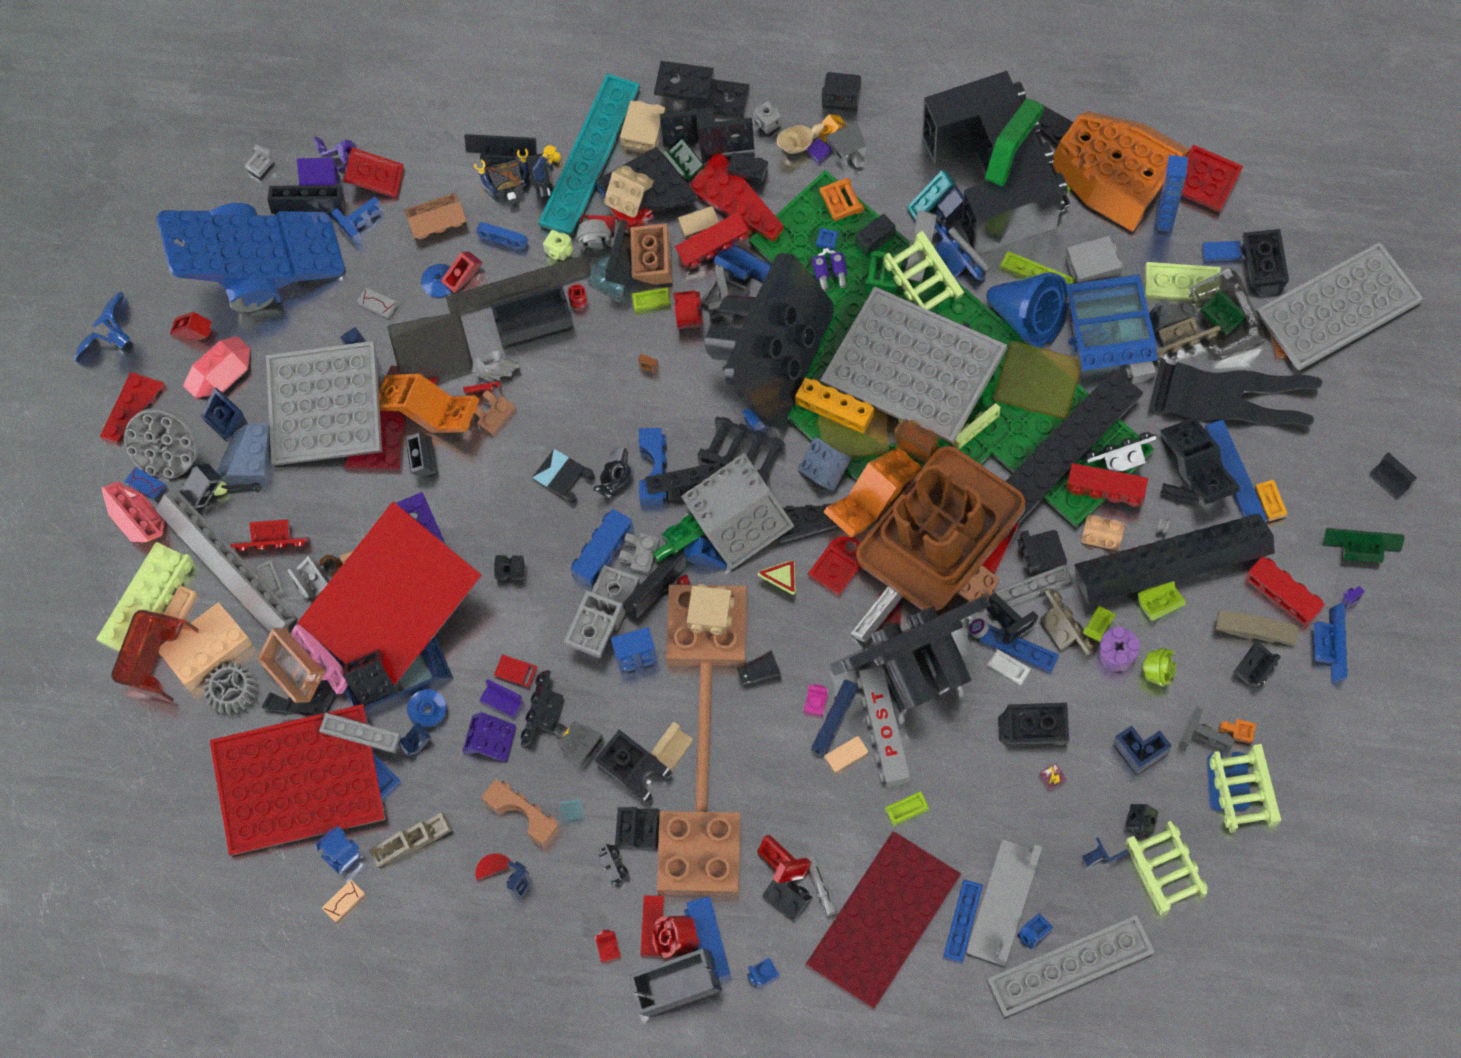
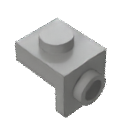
[245,144,273,177]

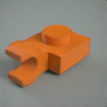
[1218,719,1256,744]

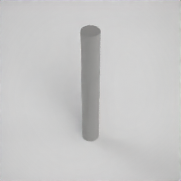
[948,227,990,272]

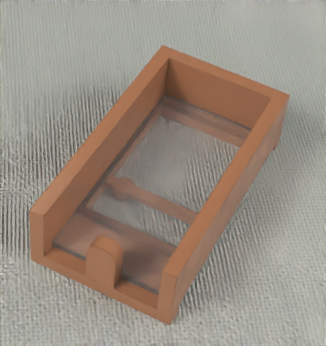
[257,628,325,703]

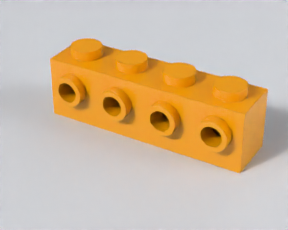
[795,378,874,434]

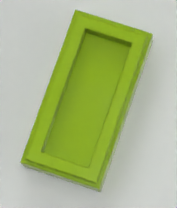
[632,287,671,313]
[1083,606,1116,642]
[885,791,930,827]

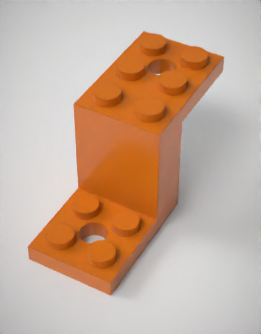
[378,374,480,433]
[824,447,922,537]

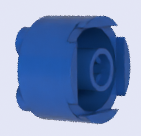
[314,826,360,874]

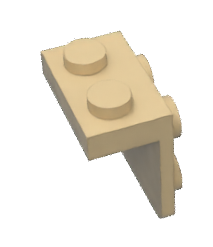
[604,166,654,218]

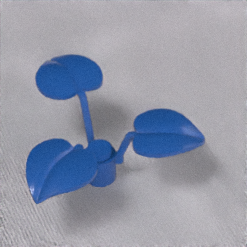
[74,291,130,362]

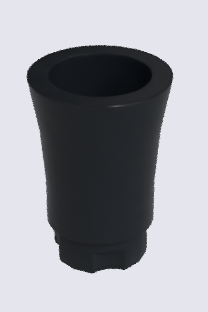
[737,650,781,686]

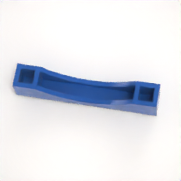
[1154,155,1188,232]

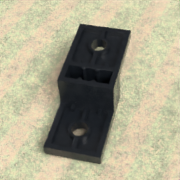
[654,61,750,119]
[659,107,755,156]
[1160,417,1240,505]

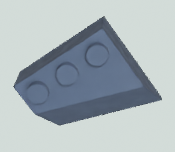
[216,423,271,484]

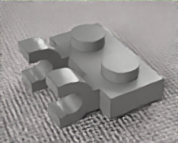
[619,533,659,575]

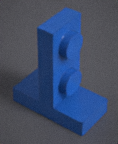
[331,196,382,245]

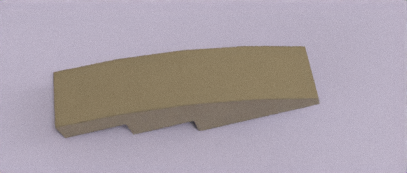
[1216,610,1299,647]
[369,812,452,868]

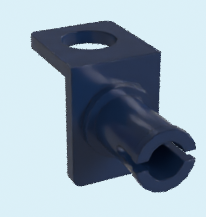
[1082,837,1130,867]

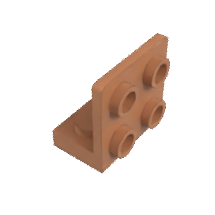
[958,566,999,610]

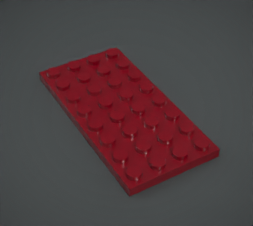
[805,831,961,1010]

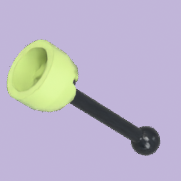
[214,481,260,496]

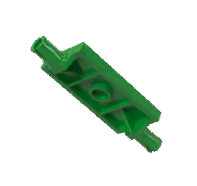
[652,515,705,562]

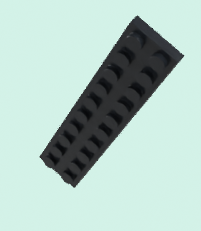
[1005,369,1143,525]

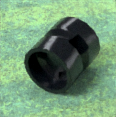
[494,555,524,580]

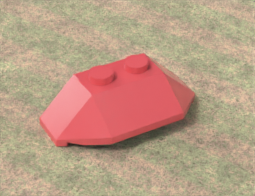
[183,336,251,399]
[102,481,165,542]

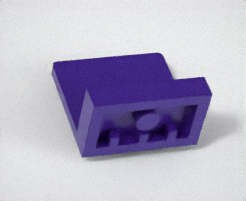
[462,712,516,762]

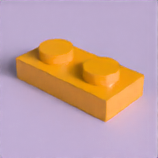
[1255,480,1288,522]

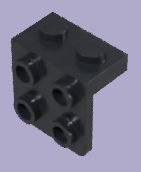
[821,72,861,108]
[1017,530,1067,575]

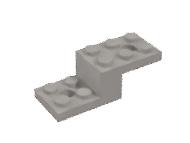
[564,565,640,658]

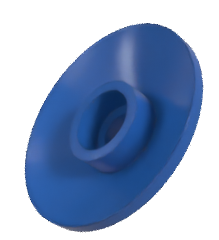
[421,264,453,298]
[407,689,446,727]

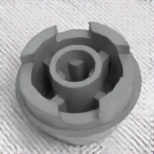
[576,219,612,251]

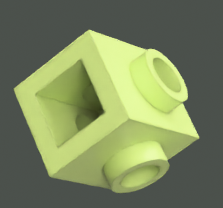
[543,230,573,261]

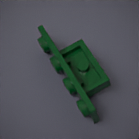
[1323,528,1405,563]

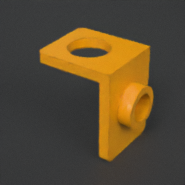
[817,114,847,143]

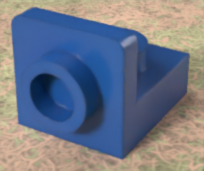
[1017,913,1054,949]
[747,958,780,989]

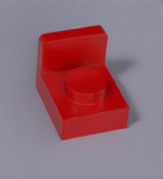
[594,929,621,963]

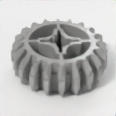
[203,662,257,715]

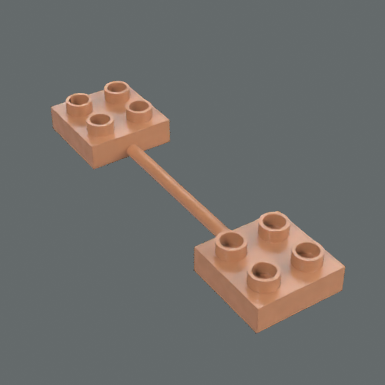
[657,585,747,897]

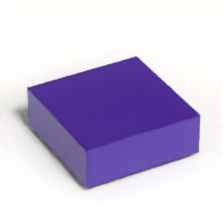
[806,138,831,163]

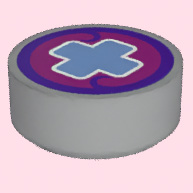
[968,618,989,638]

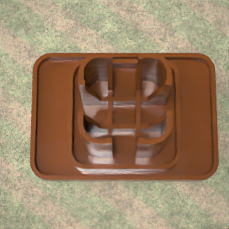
[856,446,1026,614]

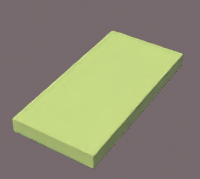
[1144,262,1221,302]

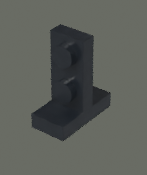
[987,593,1038,646]

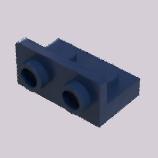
[506,861,532,901]

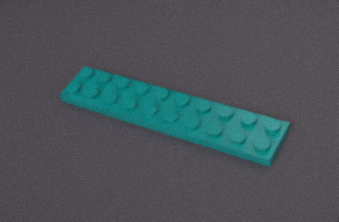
[538,73,640,237]

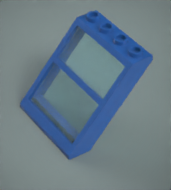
[1066,274,1158,371]

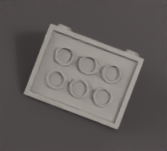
[681,453,794,570]

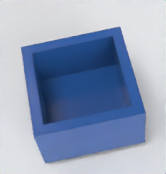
[611,627,658,672]

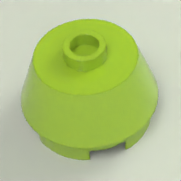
[1143,647,1176,687]

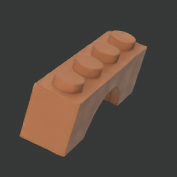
[481,779,560,849]

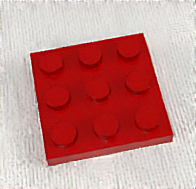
[1181,144,1243,213]

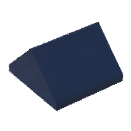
[200,387,247,440]

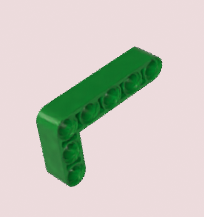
[985,98,1045,187]

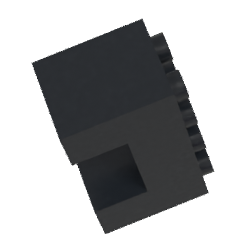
[922,71,1068,254]

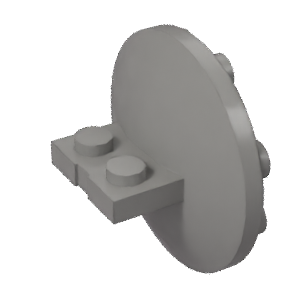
[124,408,198,479]

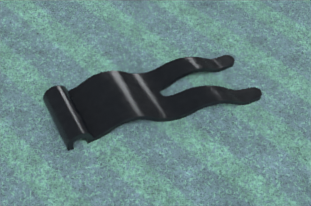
[1149,358,1322,426]

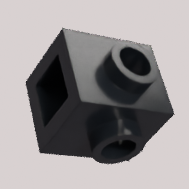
[1126,804,1159,836]

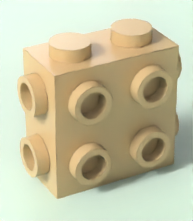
[687,584,735,635]

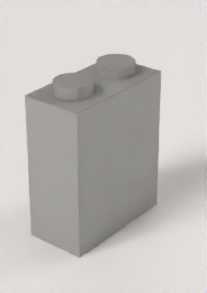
[1066,236,1123,283]

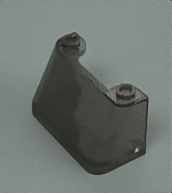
[1189,268,1266,356]

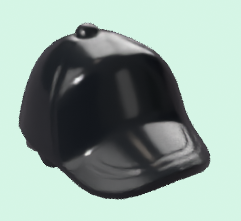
[593,447,632,498]

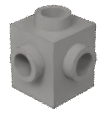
[753,101,782,135]

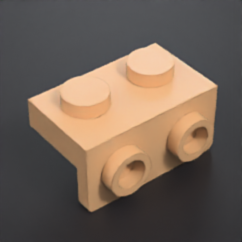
[1081,515,1125,551]

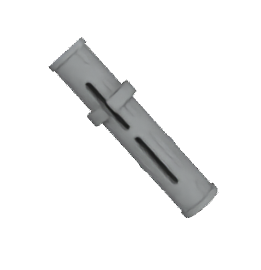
[808,856,838,917]

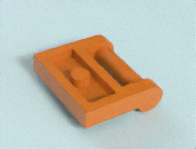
[820,178,864,221]

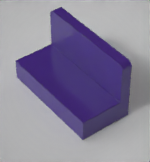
[479,679,524,719]

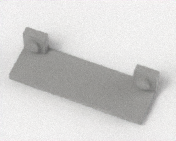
[967,840,1042,966]

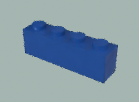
[570,508,633,587]
[684,896,731,981]

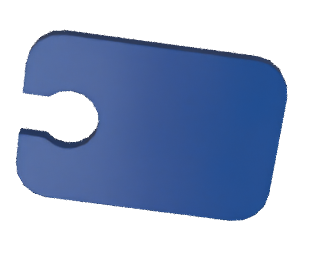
[1207,752,1251,811]

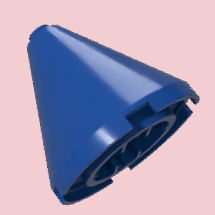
[986,272,1069,347]

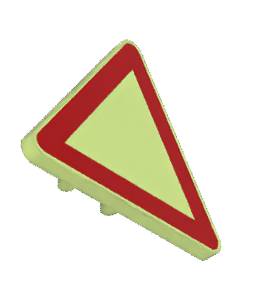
[758,560,796,594]

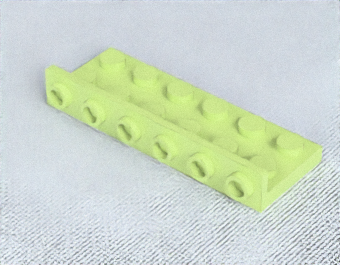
[96,542,193,659]

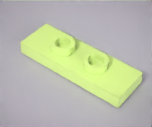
[953,403,1000,450]

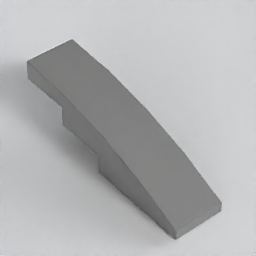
[904,210,937,283]

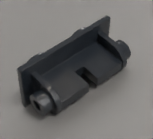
[598,844,630,887]

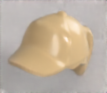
[777,123,824,154]

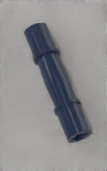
[810,680,858,756]

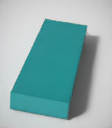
[907,170,955,220]

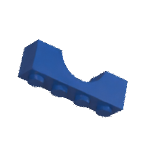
[639,428,667,506]

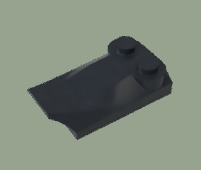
[1242,229,1289,297]
[998,702,1069,745]

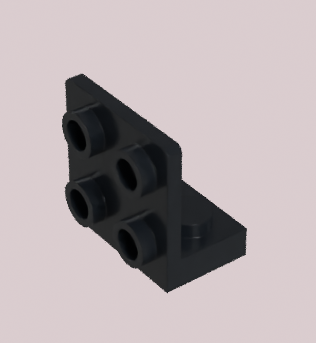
[343,649,396,705]

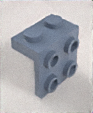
[798,437,852,491]

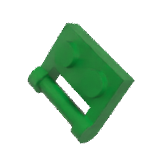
[864,251,903,291]

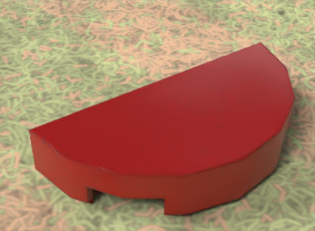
[475,853,512,881]

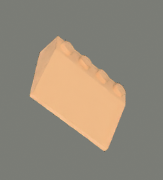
[156,602,253,692]

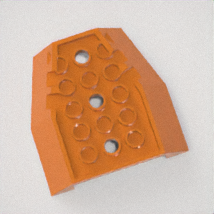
[1053,111,1190,232]

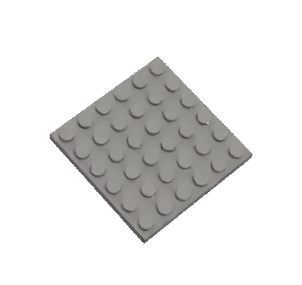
[266,341,382,466]

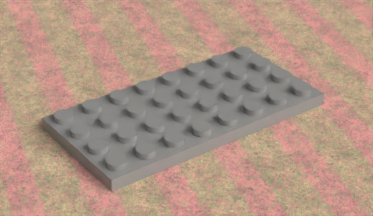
[1256,242,1424,371]

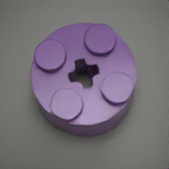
[1098,626,1140,672]

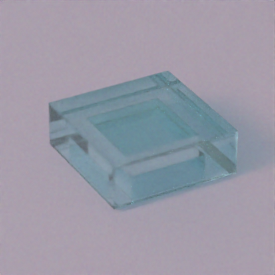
[560,798,583,823]

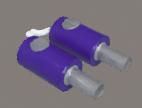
[812,248,848,291]

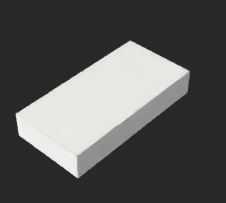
[986,649,1031,686]

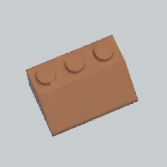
[404,192,467,239]
[630,223,672,285]

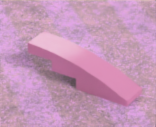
[290,625,349,694]

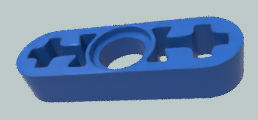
[476,222,528,249]

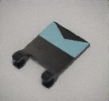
[532,449,595,504]

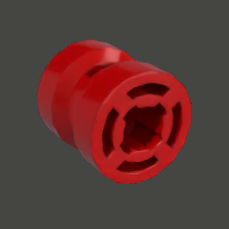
[567,284,587,309]

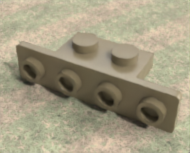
[1157,317,1221,359]
[1040,589,1096,655]

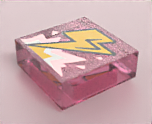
[1039,763,1067,791]

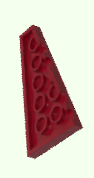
[344,365,410,472]

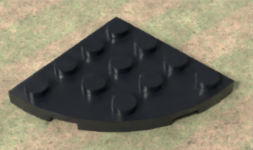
[596,146,698,211]

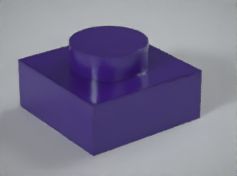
[1341,586,1365,609]

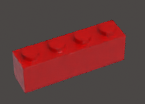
[674,211,752,269]
[1066,463,1148,507]
[1246,557,1325,627]

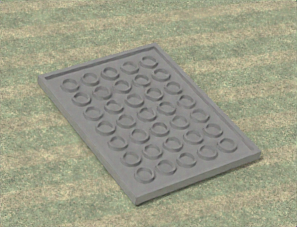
[820,287,1008,444]

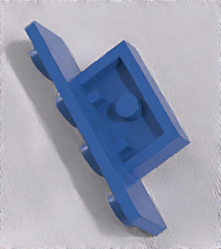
[934,223,985,281]
[714,244,771,282]
[1314,603,1348,683]

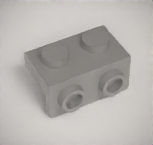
[287,556,329,600]

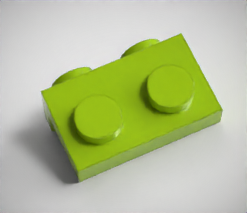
[1138,581,1186,621]

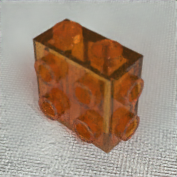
[894,418,938,464]

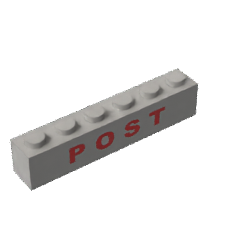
[856,666,910,788]

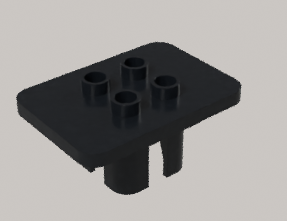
[705,253,834,428]
[830,595,990,710]

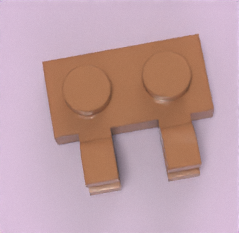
[473,390,516,436]

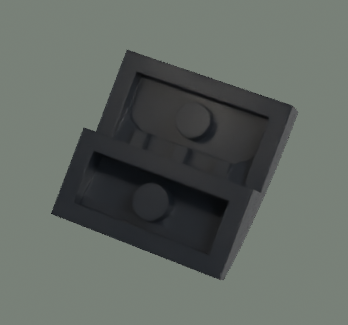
[615,807,661,849]

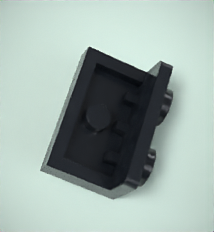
[727,152,768,183]
[1234,641,1281,687]
[762,879,812,920]

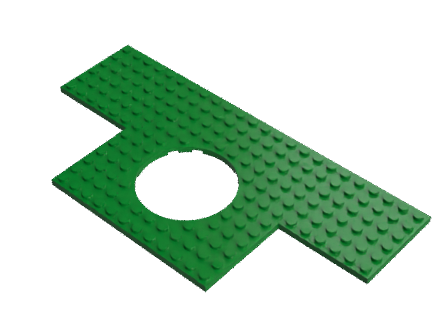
[749,170,1154,528]

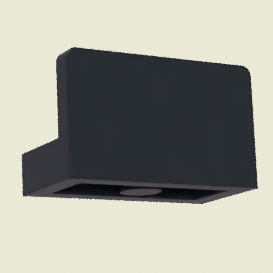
[1370,452,1417,499]

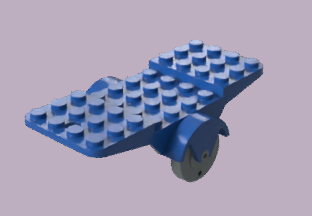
[157,203,345,312]

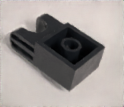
[594,729,673,804]

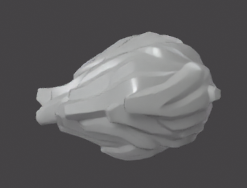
[472,351,520,385]

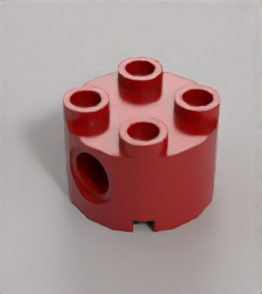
[673,290,703,329]
[652,915,699,958]

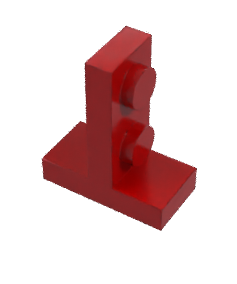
[757,835,812,883]

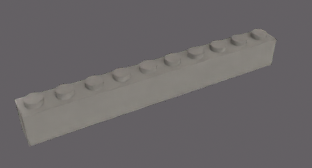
[156,490,298,633]

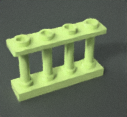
[883,231,964,310]
[1210,744,1281,833]
[1125,820,1208,916]

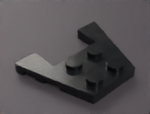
[262,655,336,715]

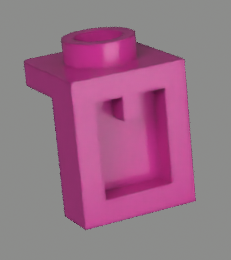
[804,684,828,717]

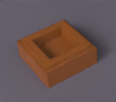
[638,354,659,373]

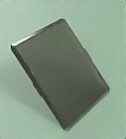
[387,312,473,379]

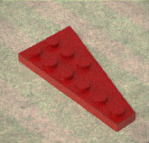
[689,153,784,242]

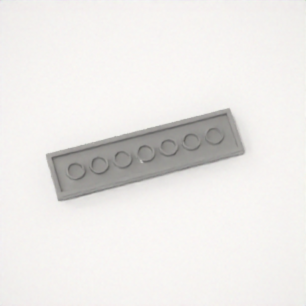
[987,915,1155,1018]

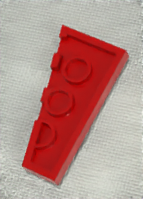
[100,372,166,445]

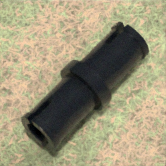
[1160,483,1200,504]

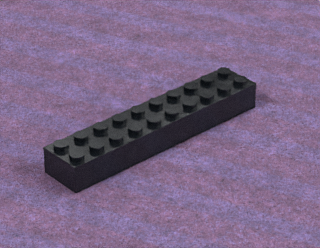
[1074,513,1275,605]

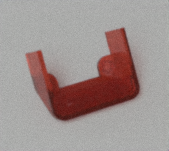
[111,610,199,702]

